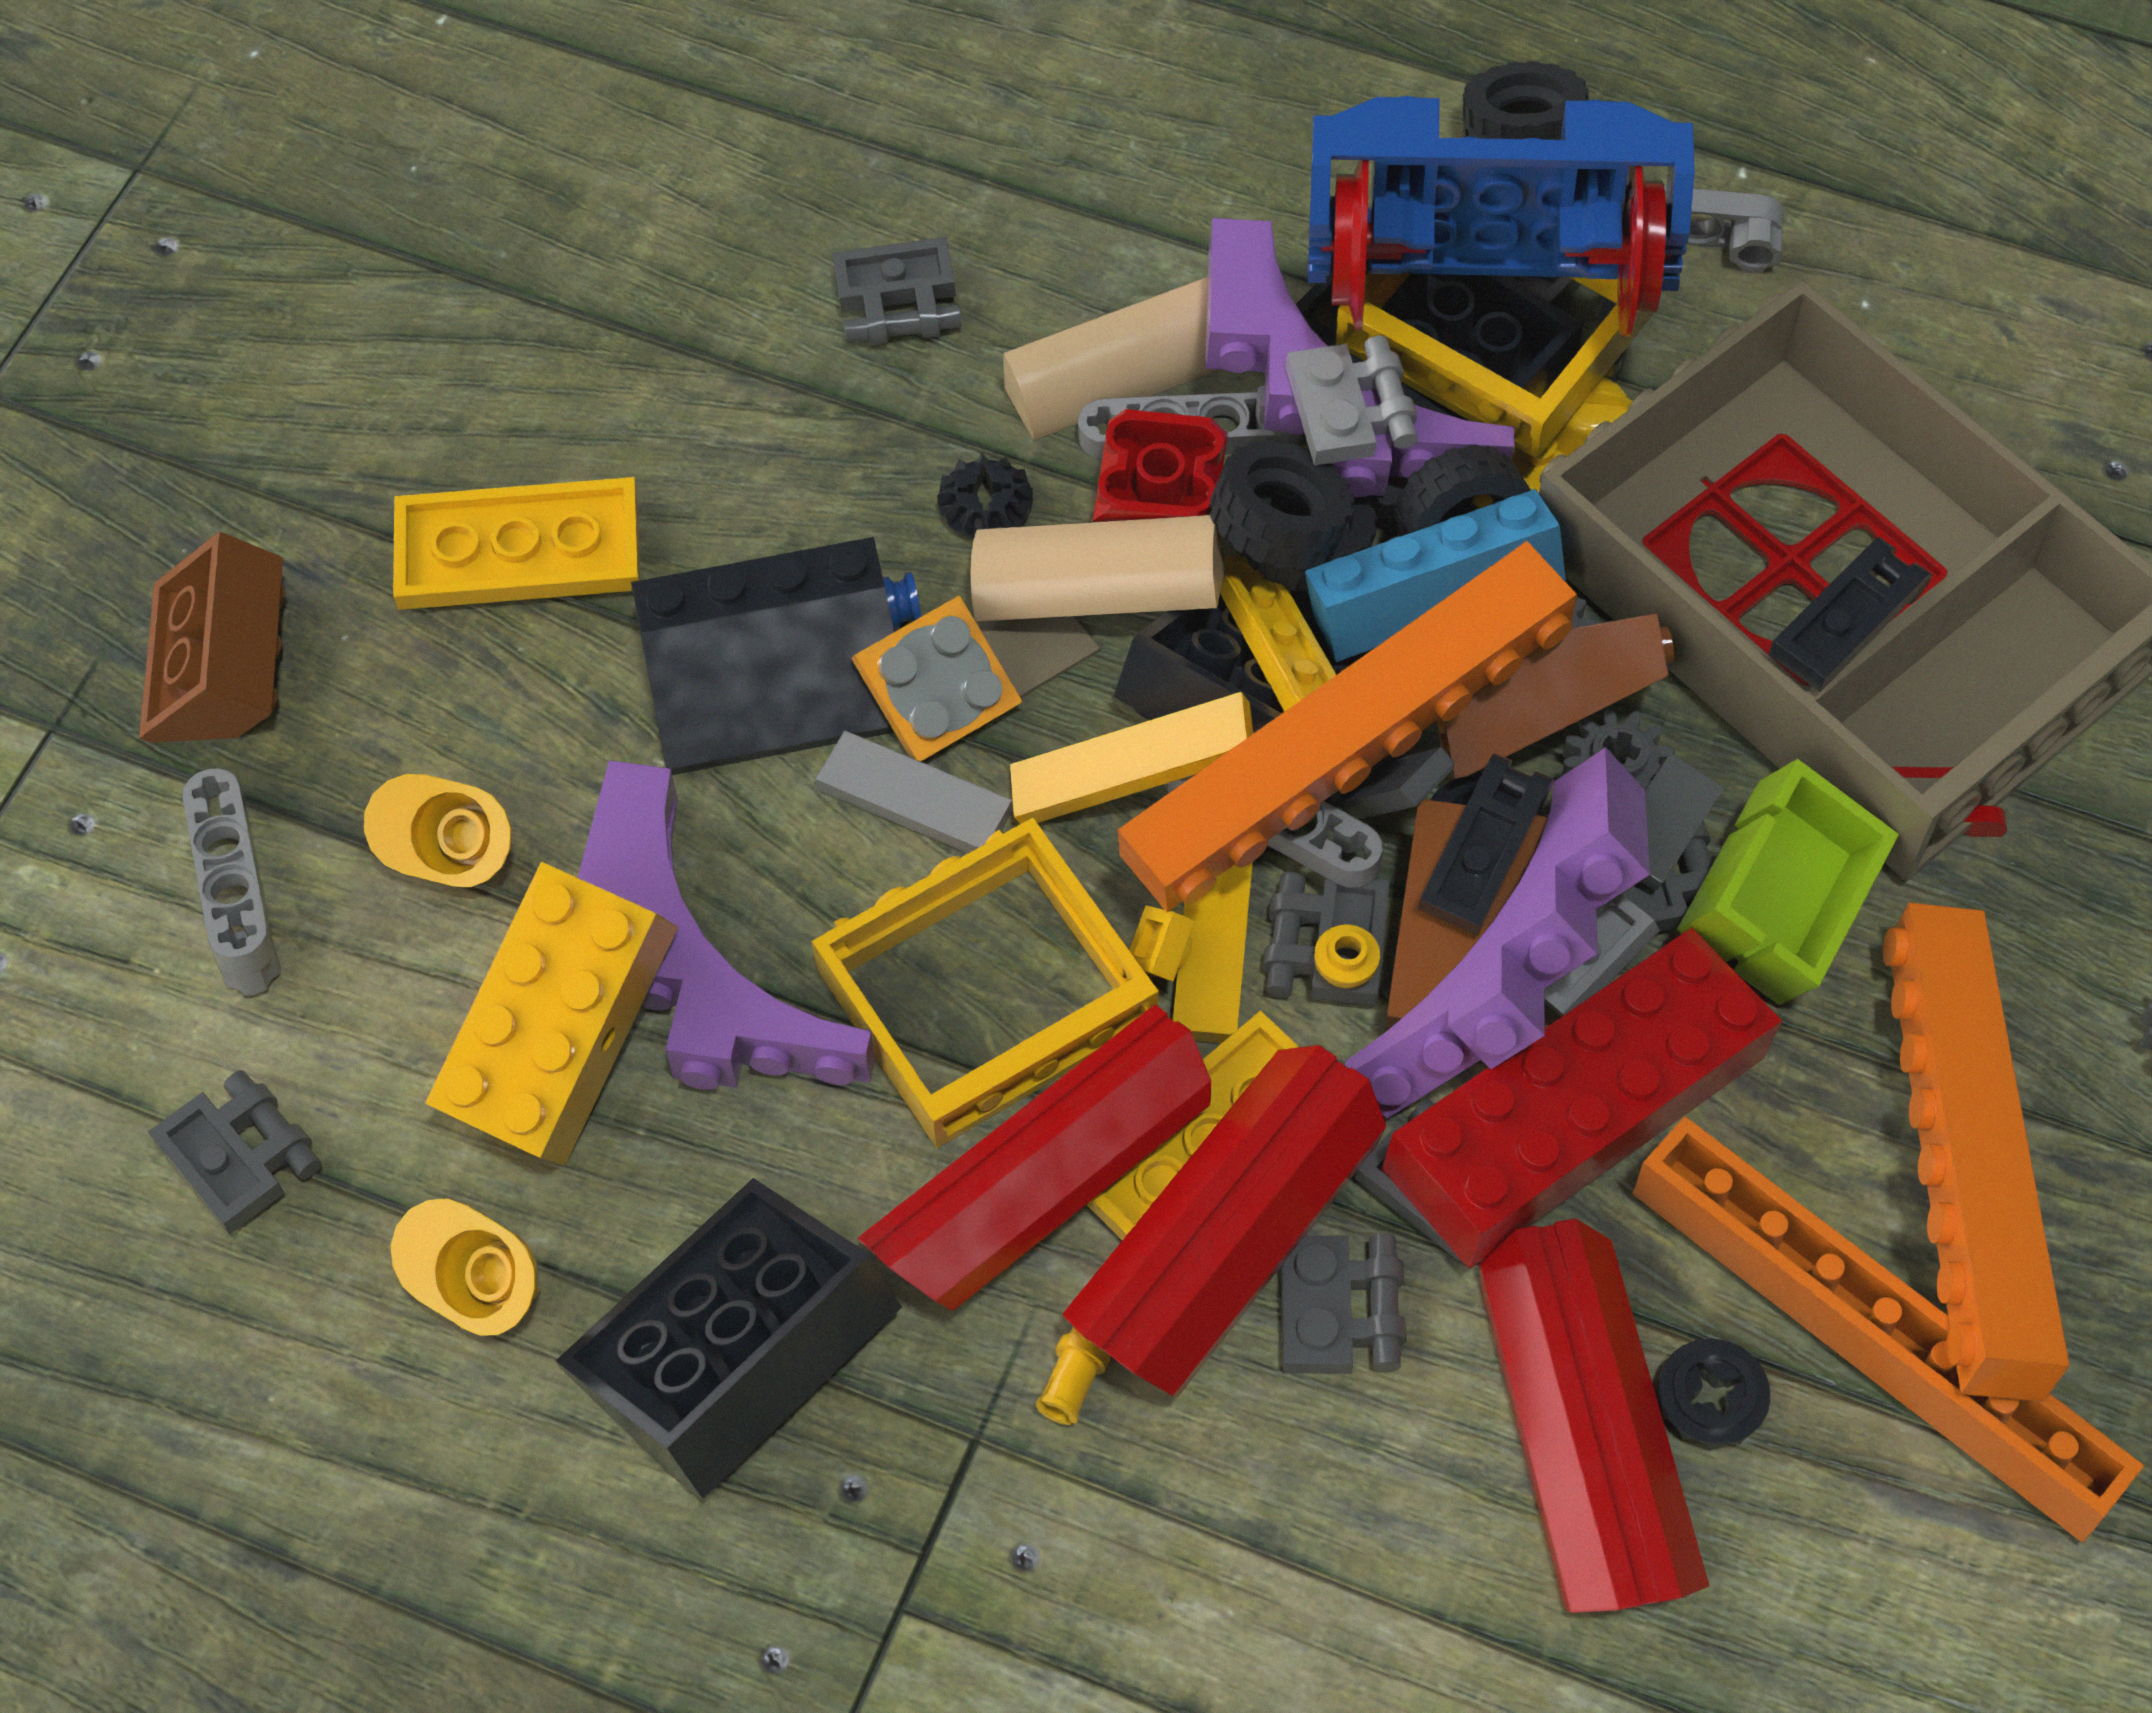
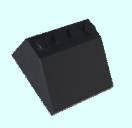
[1295,272,1583,421]
[631,537,895,775]
[1114,594,1372,807]
[556,1178,902,1499]

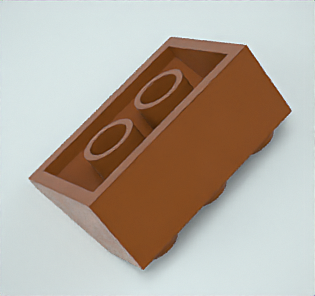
[139,531,285,743]

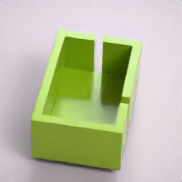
[1677,758,1899,1005]

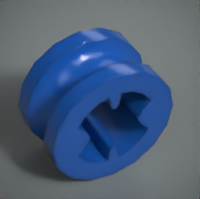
[883,572,921,631]

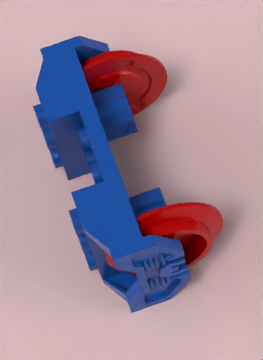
[1308,96,1695,338]

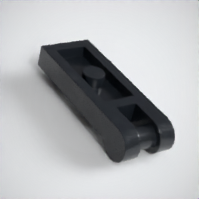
[1769,537,1932,692]
[1418,753,1554,936]

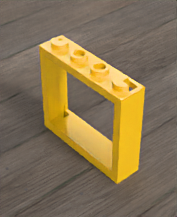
[1336,272,1654,459]
[812,817,1159,1149]

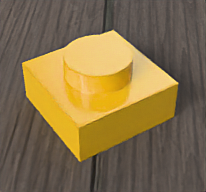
[1129,905,1196,982]

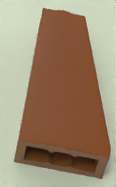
[1436,613,1674,780]
[1384,799,1548,1033]

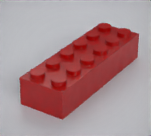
[1382,927,1782,1269]

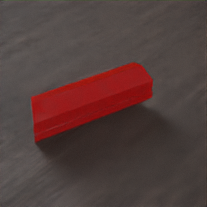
[857,1004,1211,1311]
[1062,1045,1387,1397]
[1480,1218,1710,1613]

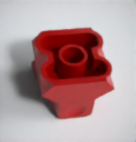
[1093,409,1228,522]

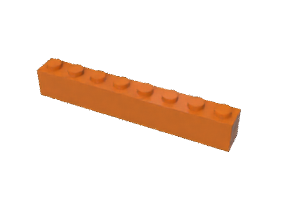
[1117,541,1577,913]
[1883,902,2070,1402]
[1633,1116,2145,1543]

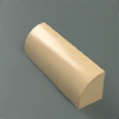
[1003,277,1220,441]
[971,515,1226,621]

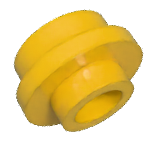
[1314,924,1380,989]

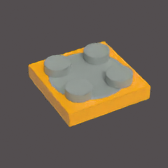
[851,595,1023,762]

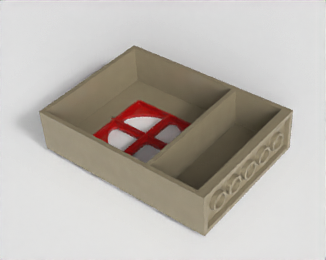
[1539,280,2152,882]

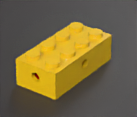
[425,862,678,1166]

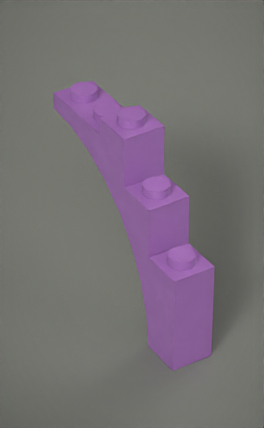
[1206,218,1514,497]
[1345,747,1650,1119]
[577,760,875,1090]

